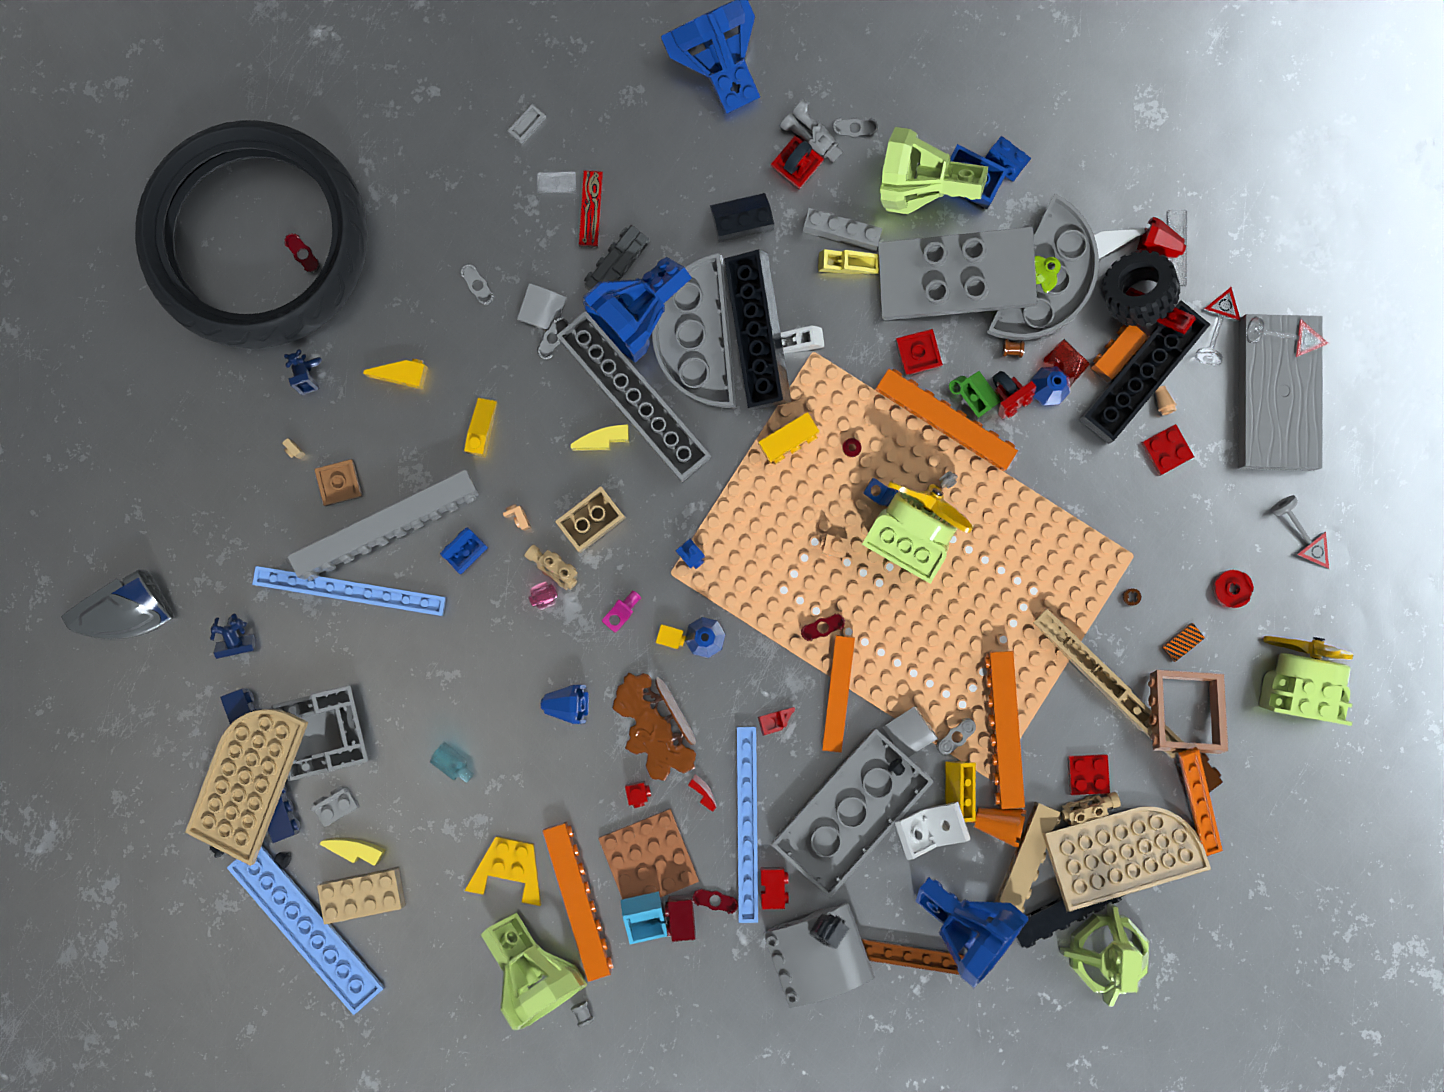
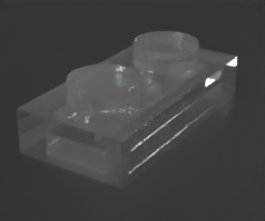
[537,172,576,193]

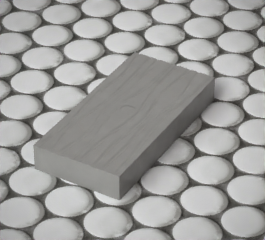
[1238,314,1323,471]

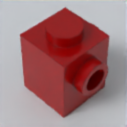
[625,781,651,808]

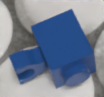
[676,538,705,569]

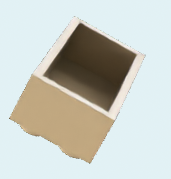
[317,867,406,925]

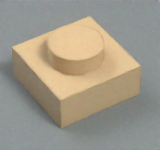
[282,438,305,459]

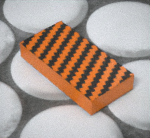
[1162,623,1205,662]

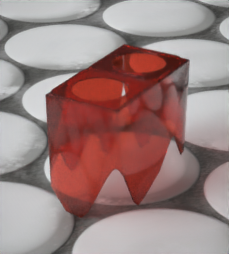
[1042,339,1090,387]

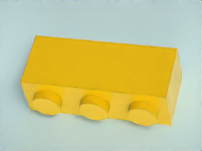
[758,412,820,464]
[945,761,976,822]

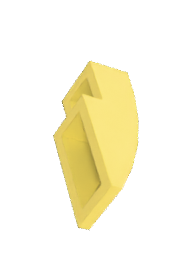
[818,249,879,274]
[571,424,629,450]
[320,838,386,866]

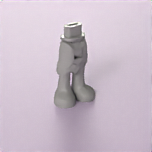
[780,99,843,163]

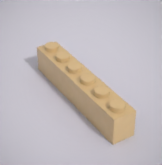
[995,802,1061,913]

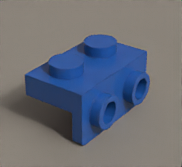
[985,136,1031,181]
[440,527,488,574]

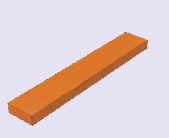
[822,635,855,753]
[1178,747,1223,856]

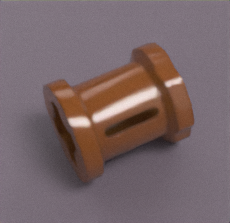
[1002,339,1025,358]

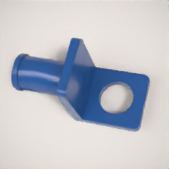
[863,478,899,507]

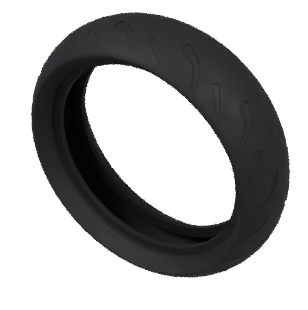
[135,120,368,349]

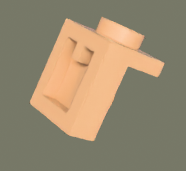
[502,504,531,531]
[820,534,849,559]

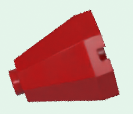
[1137,217,1186,259]

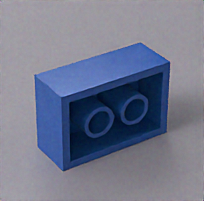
[950,144,1008,209]

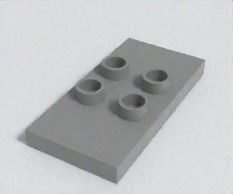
[878,227,1038,321]
[771,728,934,898]

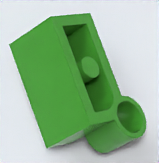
[949,371,1001,418]

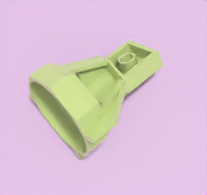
[880,127,988,214]
[1060,904,1149,1006]
[481,913,587,1030]

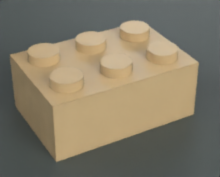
[555,486,626,553]

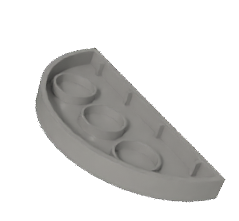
[987,194,1099,340]
[652,253,737,408]

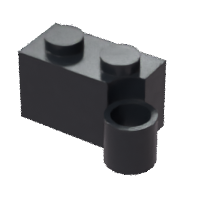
[809,913,850,949]

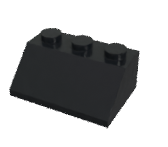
[710,193,774,242]

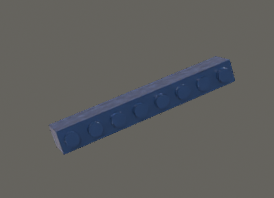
[220,688,300,843]

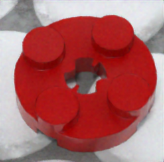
[1213,570,1254,608]

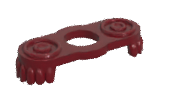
[284,233,319,273]
[801,614,845,641]
[692,889,738,914]

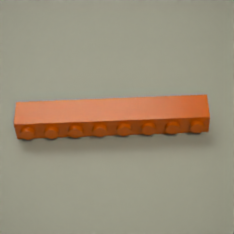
[875,369,1018,472]
[984,651,1025,809]
[543,822,614,982]

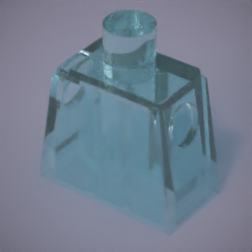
[430,741,474,783]

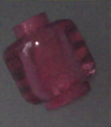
[528,582,558,610]

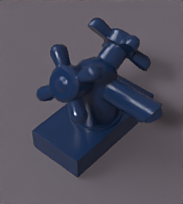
[284,349,322,395]
[210,614,256,659]

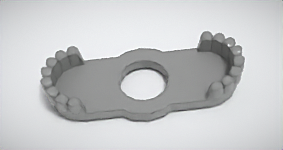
[833,117,878,137]
[460,264,494,305]
[537,318,569,360]
[936,718,976,755]

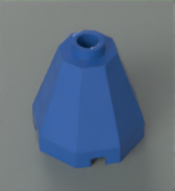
[1030,366,1071,406]
[685,617,726,658]
[541,685,589,724]

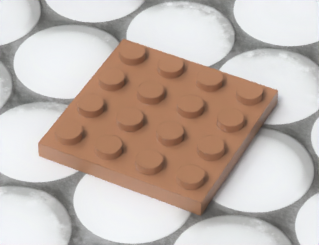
[598,808,699,899]

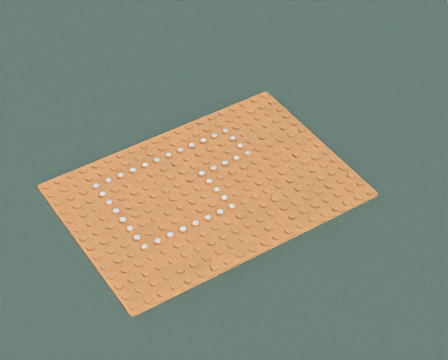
[671,352,1134,780]

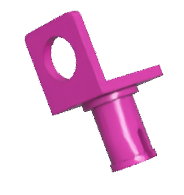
[602,590,641,633]

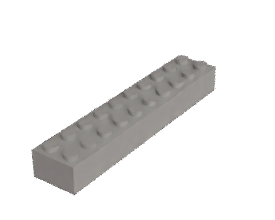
[556,311,711,482]
[287,470,479,581]

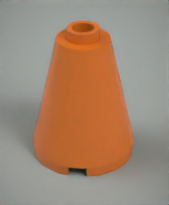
[971,808,1026,848]

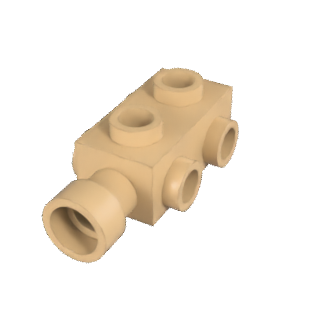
[524,544,578,590]
[1061,792,1121,826]

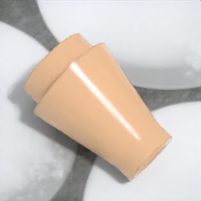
[1155,386,1177,415]

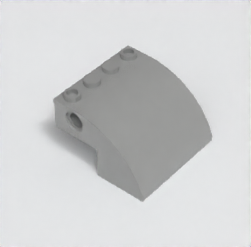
[271,685,368,781]
[763,903,875,1008]

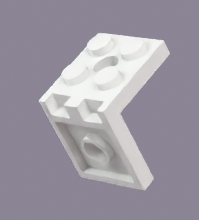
[895,802,971,860]

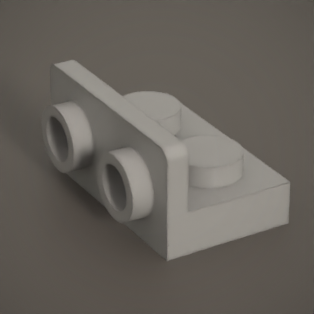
[310,786,359,828]

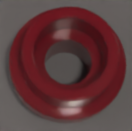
[842,438,862,457]

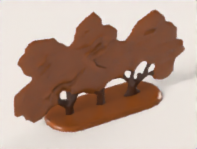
[612,673,696,781]

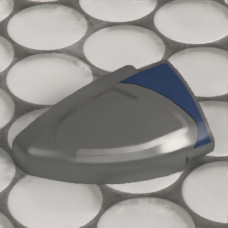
[61,569,174,639]

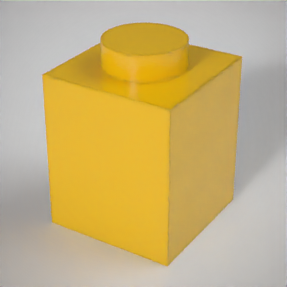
[656,624,686,649]

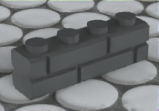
[584,225,650,291]

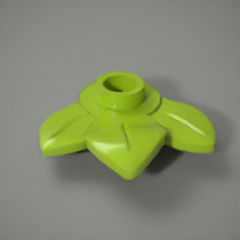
[1035,256,1061,293]

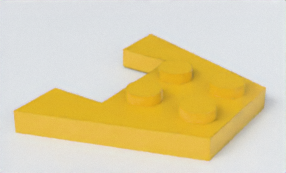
[465,836,541,906]

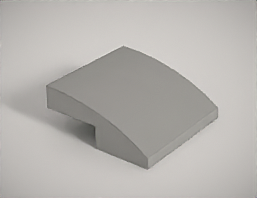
[517,283,567,334]
[883,706,938,757]

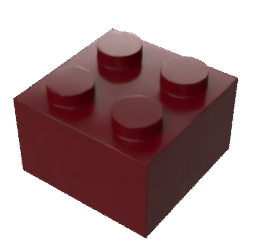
[665,894,696,942]

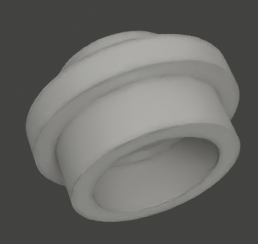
[939,471,958,488]

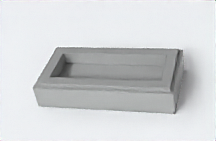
[507,103,547,145]

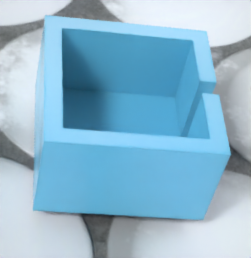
[620,892,667,944]

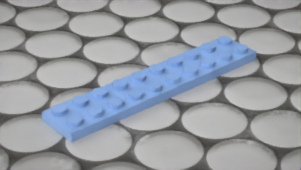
[227,845,385,1015]

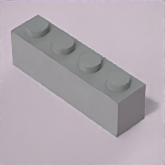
[803,208,882,252]

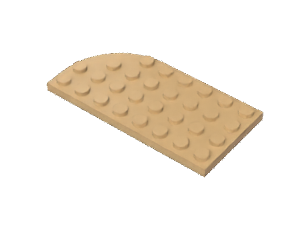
[185,709,308,866]
[1043,807,1211,912]

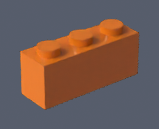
[1091,324,1149,383]

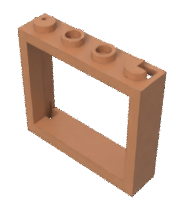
[1148,670,1228,754]

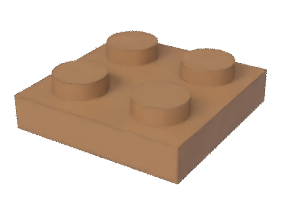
[314,459,362,506]

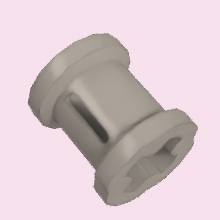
[571,1001,594,1027]

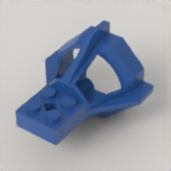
[661,0,760,114]
[583,256,692,363]
[916,877,1029,988]

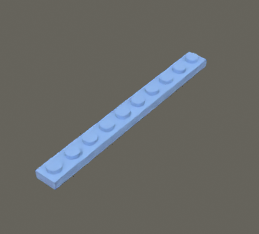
[252,566,447,616]
[737,727,758,923]

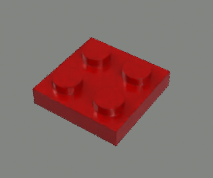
[895,329,943,376]
[1141,424,1195,476]
[1068,754,1110,795]

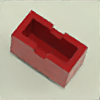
[760,867,789,910]

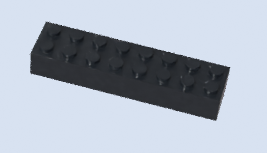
[724,249,792,410]
[1079,300,1211,444]

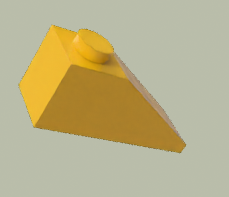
[363,359,428,390]
[464,398,497,457]

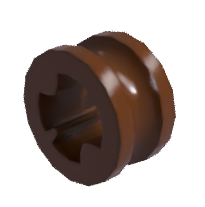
[1123,588,1142,606]

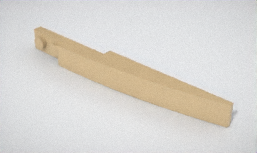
[1033,609,1183,759]

